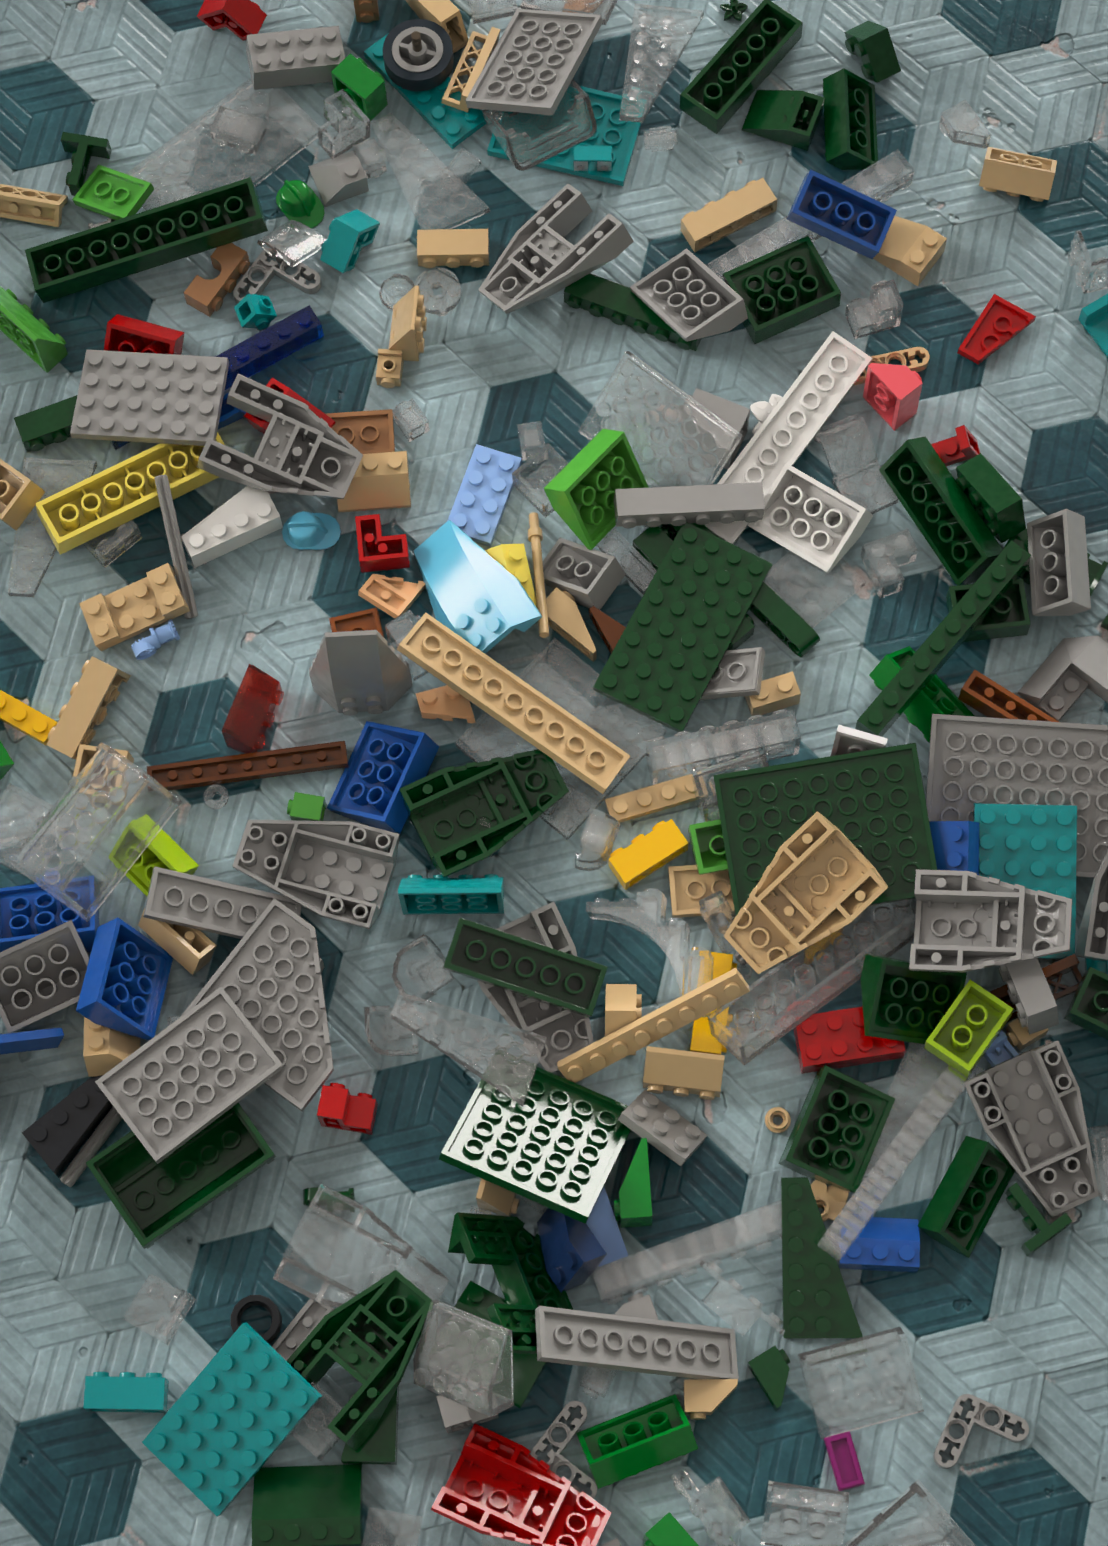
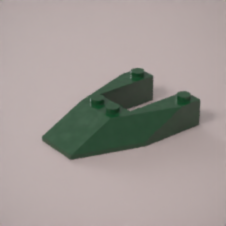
[287,1270,435,1451]

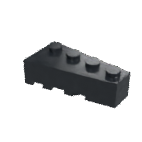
[22,1075,113,1178]

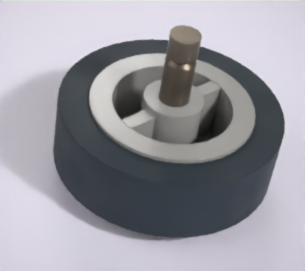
[383,19,454,92]

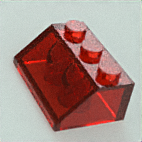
[222,664,284,753]

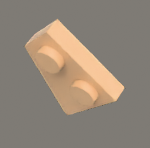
[358,574,426,621]
[416,685,476,724]

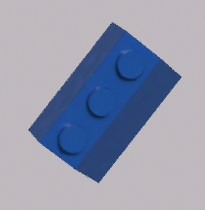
[838,1216,920,1273]

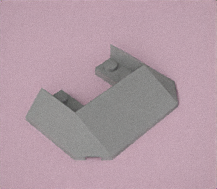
[1018,635,1108,721]

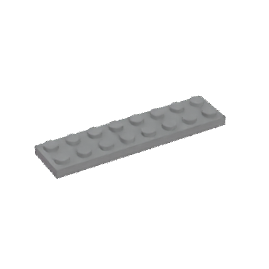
[535,1306,739,1380]

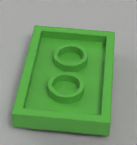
[72,164,154,220]

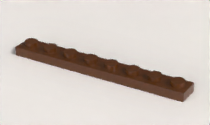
[147,741,348,793]

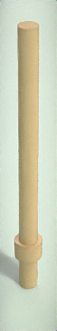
[528,512,549,638]

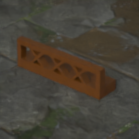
[990,954,1082,1022]

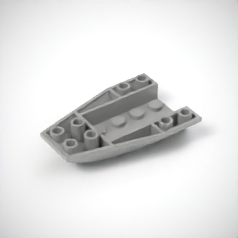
[233,820,400,929]
[963,1040,1099,1217]

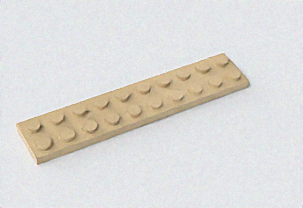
[397,612,630,794]

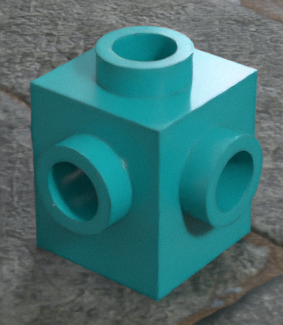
[234,294,277,330]

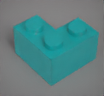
[320,209,380,273]

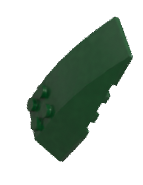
[399,749,569,878]

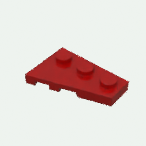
[957,294,1036,364]

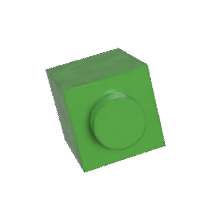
[287,792,327,821]

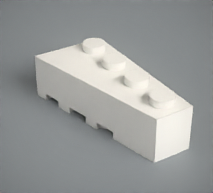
[181,485,283,568]

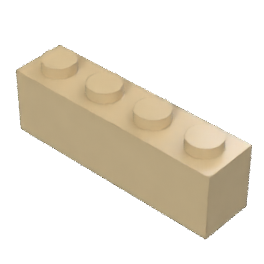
[681,178,777,253]

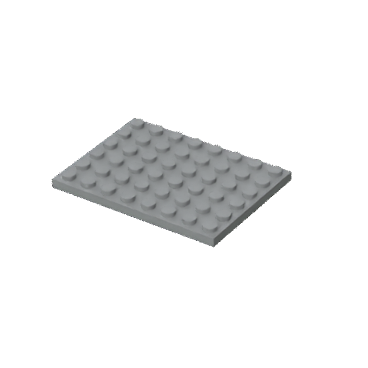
[926,714,1108,878]

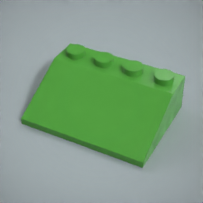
[0,286,68,373]
[544,429,649,550]

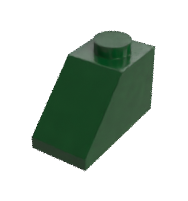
[747,1346,791,1411]

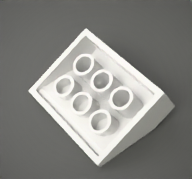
[748,463,873,573]

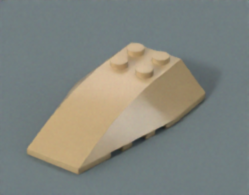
[724,811,889,974]

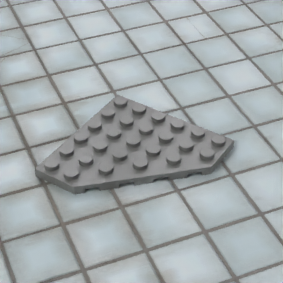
[180,898,334,1111]

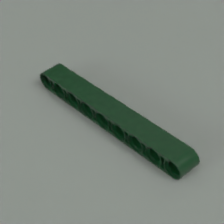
[661,523,820,657]

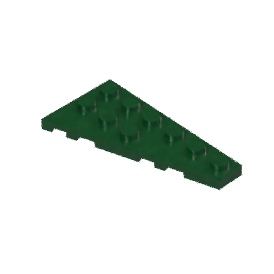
[781,1177,863,1338]

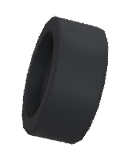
[231,1295,282,1344]

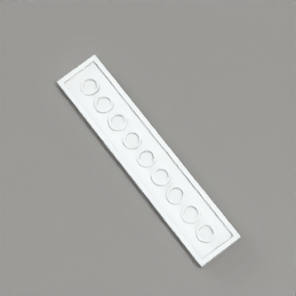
[705,331,872,545]

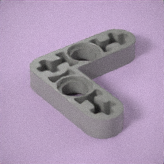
[233,247,321,304]
[933,1394,1029,1469]
[531,1401,597,1499]

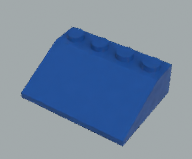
[327,721,439,834]
[0,876,100,953]
[76,917,173,1041]

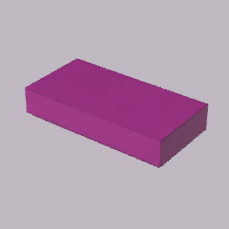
[824,1431,865,1492]

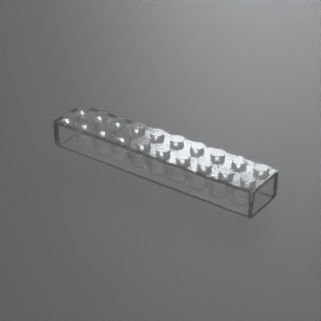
[707,898,917,1065]

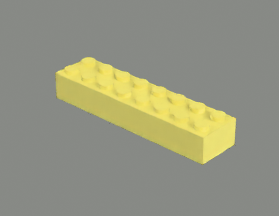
[35,432,225,555]

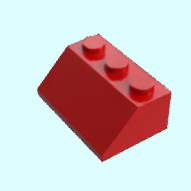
[104,314,185,355]

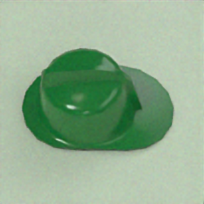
[276,180,325,229]

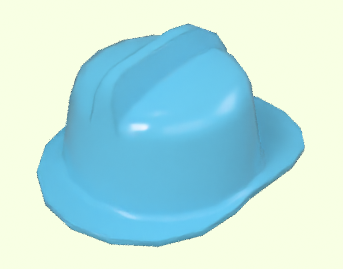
[282,511,341,550]

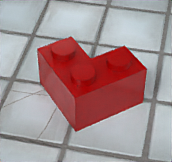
[197,0,267,41]
[355,514,410,573]
[317,1083,378,1135]

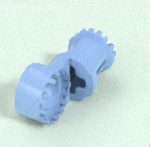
[131,619,180,660]

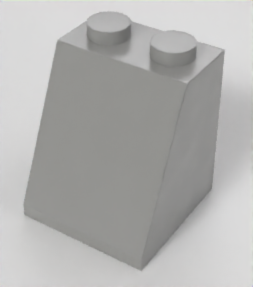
[683,388,750,469]

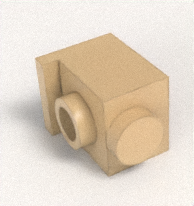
[376,349,404,388]

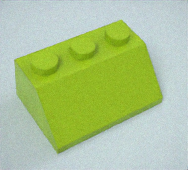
[108,815,199,896]

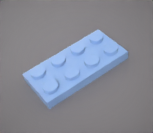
[447,444,522,547]

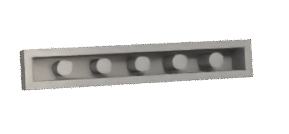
[613,482,765,528]

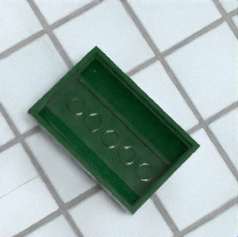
[86,1103,276,1249]

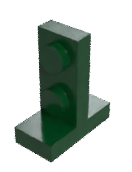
[61,132,112,196]
[1005,1183,1072,1256]

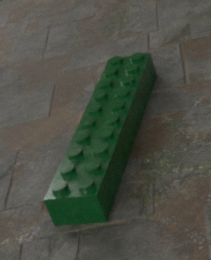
[25,177,268,303]

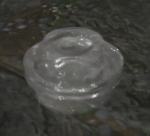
[203,784,229,809]

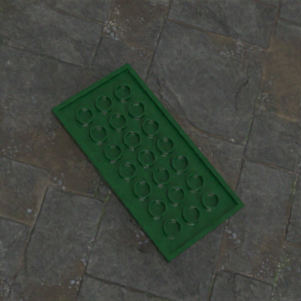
[593,522,772,734]

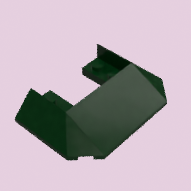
[448,1212,573,1354]

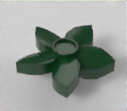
[720,0,748,21]

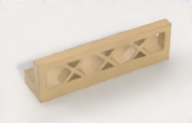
[441,27,501,113]
[0,184,68,227]

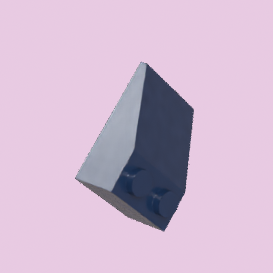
[537,1208,607,1292]

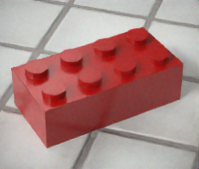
[793,1006,906,1074]

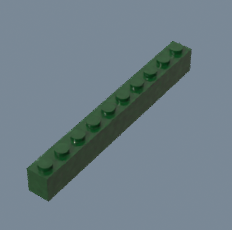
[855,540,1031,737]

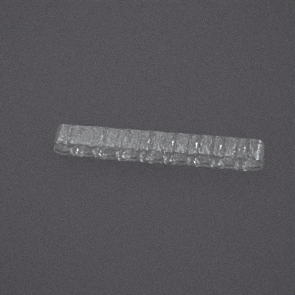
[817,1065,969,1261]

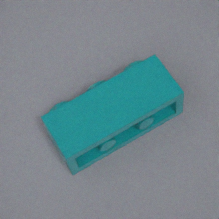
[83,1372,169,1413]

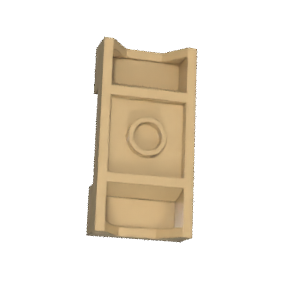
[79,563,190,651]

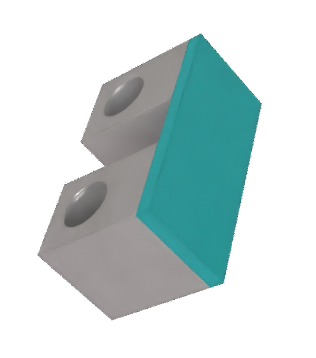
[574,146,612,171]

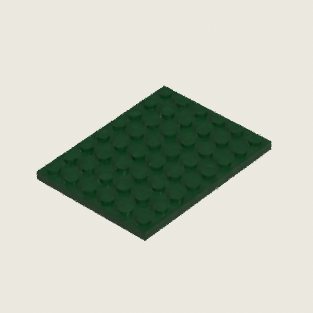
[713,743,937,916]

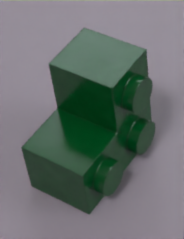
[844,20,901,83]

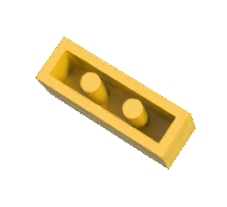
[608,819,689,890]

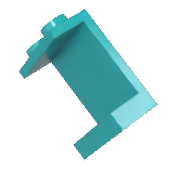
[1078,294,1108,358]

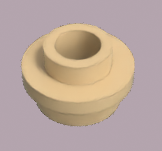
[765,1107,791,1133]

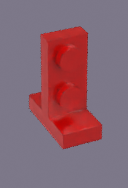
[931,425,980,467]

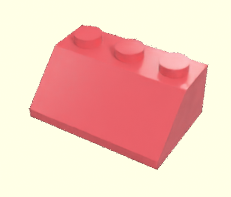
[863,363,923,431]

